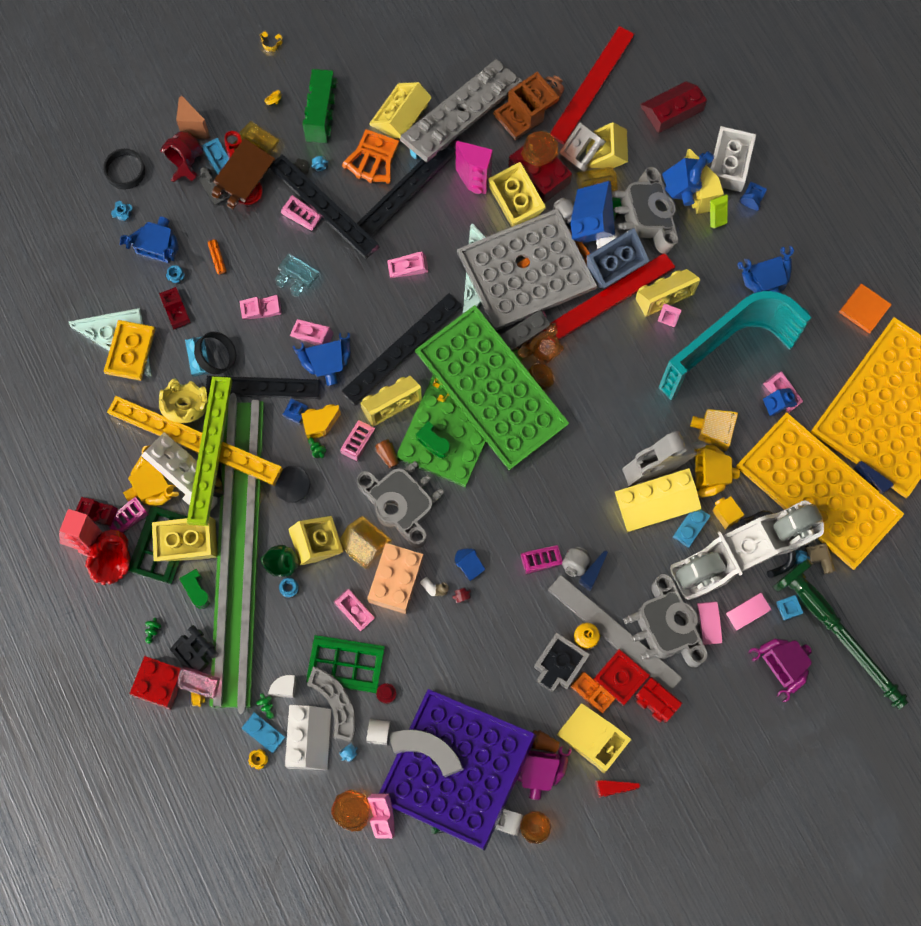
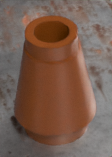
[375,439,399,469]
[532,730,560,753]

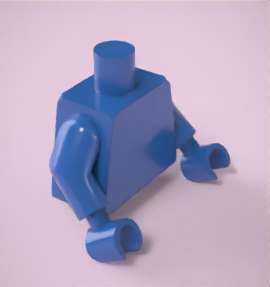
[662,151,714,206]
[119,216,179,263]
[737,246,794,293]
[293,332,351,386]

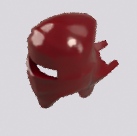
[160,131,203,182]

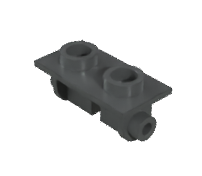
[197,166,231,205]

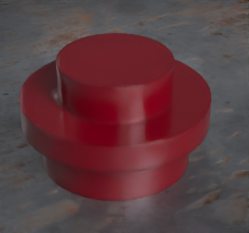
[452,587,471,603]
[376,683,396,704]

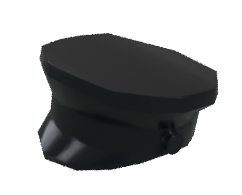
[274,466,310,503]

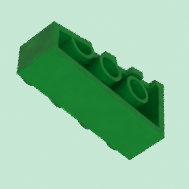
[303,69,337,143]

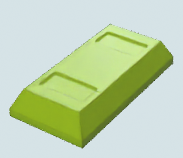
[710,194,728,228]

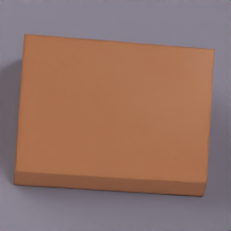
[176,96,210,140]

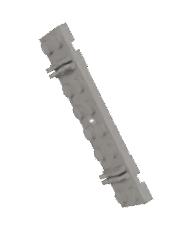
[400,59,522,163]

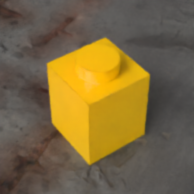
[712,496,744,530]

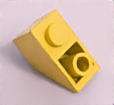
[301,404,341,440]

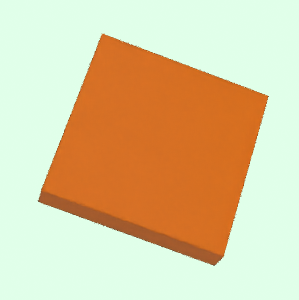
[839,283,892,334]

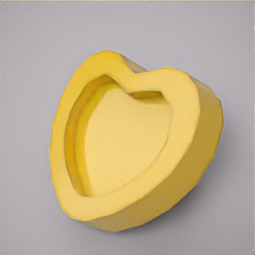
[264,90,282,105]

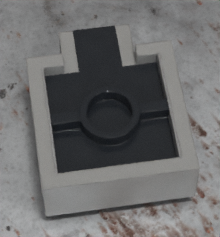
[534,632,590,693]

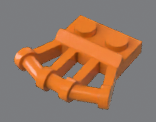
[342,129,399,184]

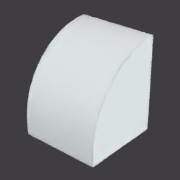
[268,675,297,698]
[366,719,390,745]

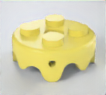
[159,378,207,423]

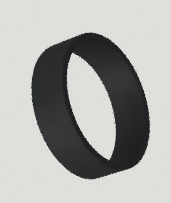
[103,148,145,190]
[194,332,237,375]

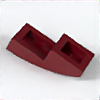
[159,287,191,330]
[75,497,118,526]

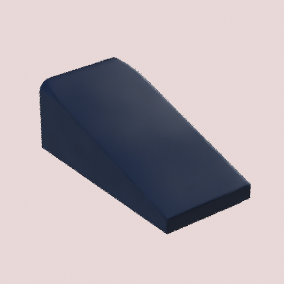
[854,461,894,495]
[579,551,608,592]

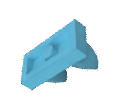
[185,337,209,377]

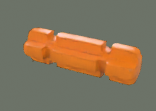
[208,239,227,275]

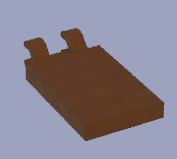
[211,138,275,209]

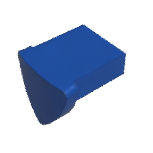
[739,182,767,210]
[455,548,486,581]

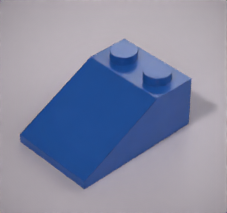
[571,181,615,243]

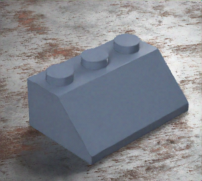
[587,228,650,288]

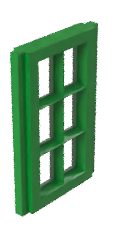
[306,635,385,693]

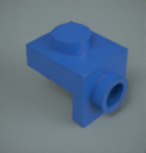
[763,388,797,416]

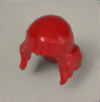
[85,529,130,585]

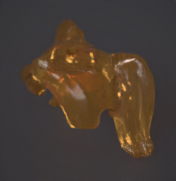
[518,323,564,365]

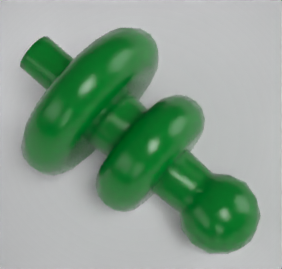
[308,438,327,458]
[145,618,162,644]
[256,693,274,719]

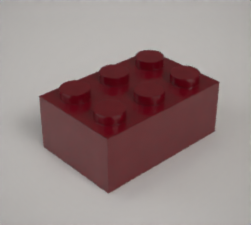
[508,136,572,204]

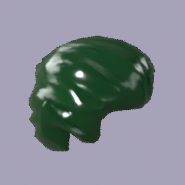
[260,545,299,578]

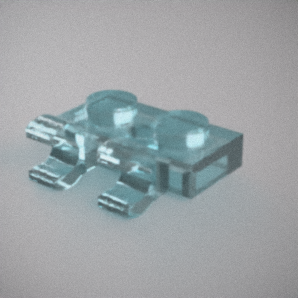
[275,253,319,297]

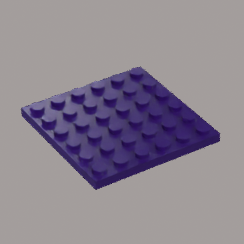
[379,689,536,851]

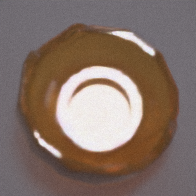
[528,362,554,391]
[520,811,551,844]

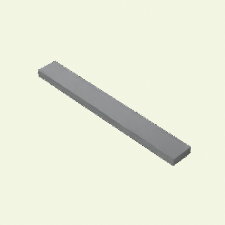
[548,575,682,692]

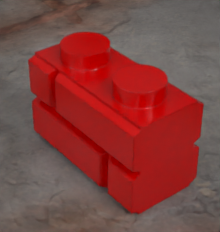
[635,677,682,723]

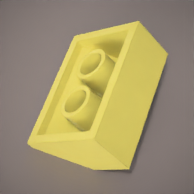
[369,82,432,138]
[488,162,546,227]
[635,269,700,317]
[361,376,422,427]

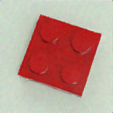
[593,649,650,706]

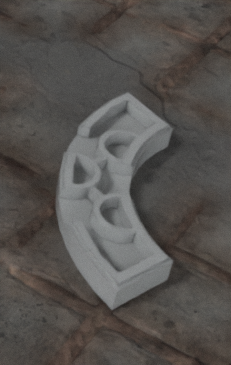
[307,666,355,742]
[388,730,464,777]

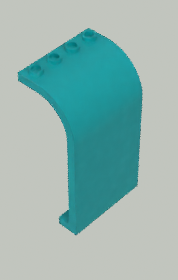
[659,291,811,400]

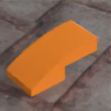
[570,671,615,714]

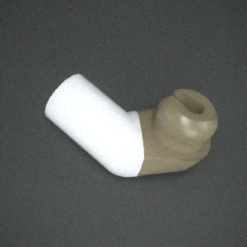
[420,577,449,596]

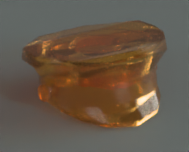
[521,131,558,166]
[331,789,370,832]

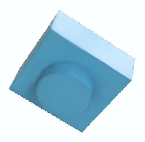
[776,595,803,621]

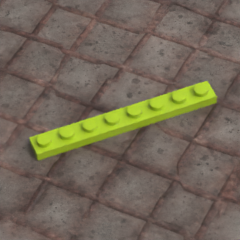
[187,377,233,526]

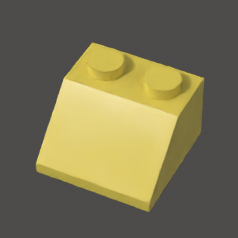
[586,122,628,168]
[289,516,343,565]

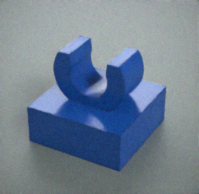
[282,399,309,424]

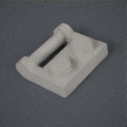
[559,123,606,172]

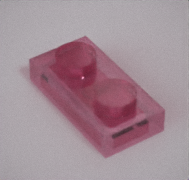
[177,666,220,699]

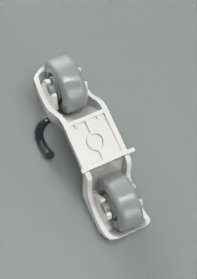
[670,501,824,600]

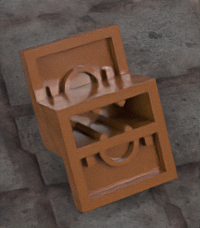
[494,72,560,141]

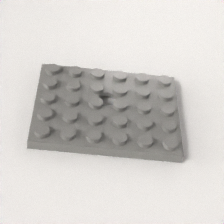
[457,208,597,331]

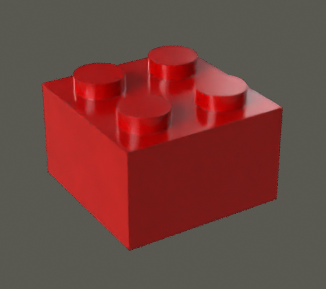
[129,656,186,710]

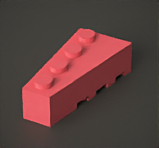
[59,509,103,556]

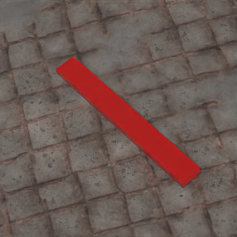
[549,26,635,145]
[544,254,675,344]

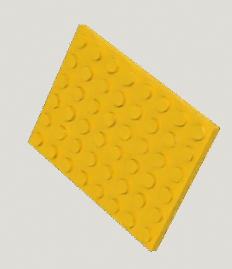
[810,317,921,498]

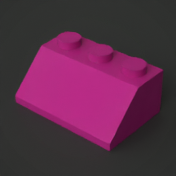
[456,141,493,194]

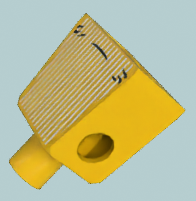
[690,409,738,451]

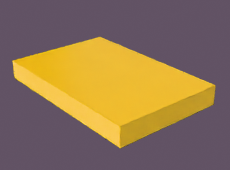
[104,320,156,381]

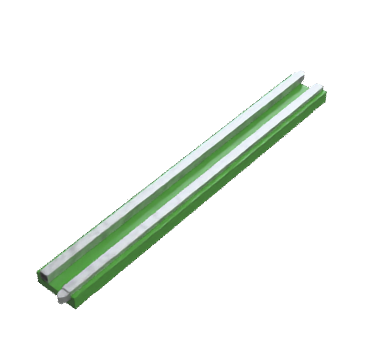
[210,393,265,715]

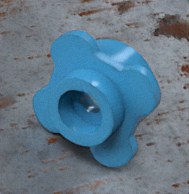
[111,201,132,221]

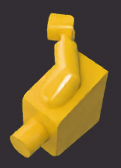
[123,445,179,506]
[695,445,740,498]

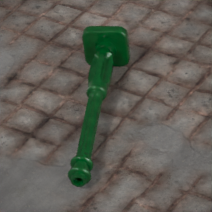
[772,558,908,709]

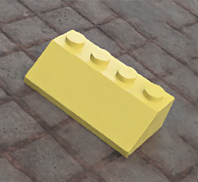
[615,468,702,533]

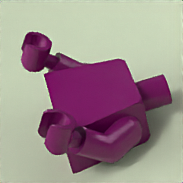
[748,639,812,702]
[517,746,572,800]

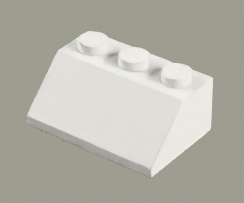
[710,126,756,192]
[285,705,331,770]

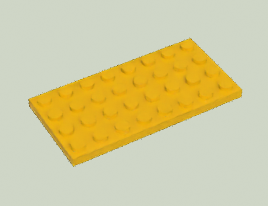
[736,412,904,570]

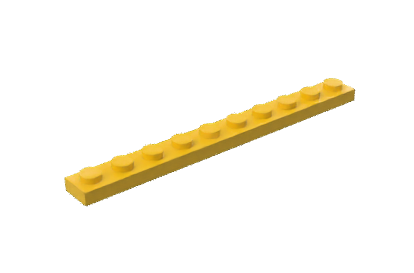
[107,396,283,486]

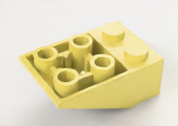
[684,149,724,214]
[557,703,631,773]

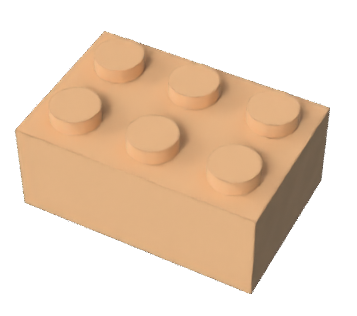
[368,543,424,614]

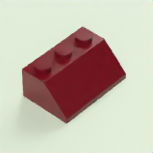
[640,81,707,134]

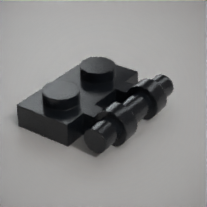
[170,625,218,678]

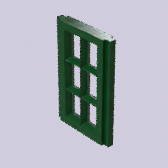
[128,506,188,585]

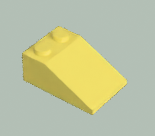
[152,516,218,562]

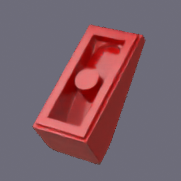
[595,780,640,798]

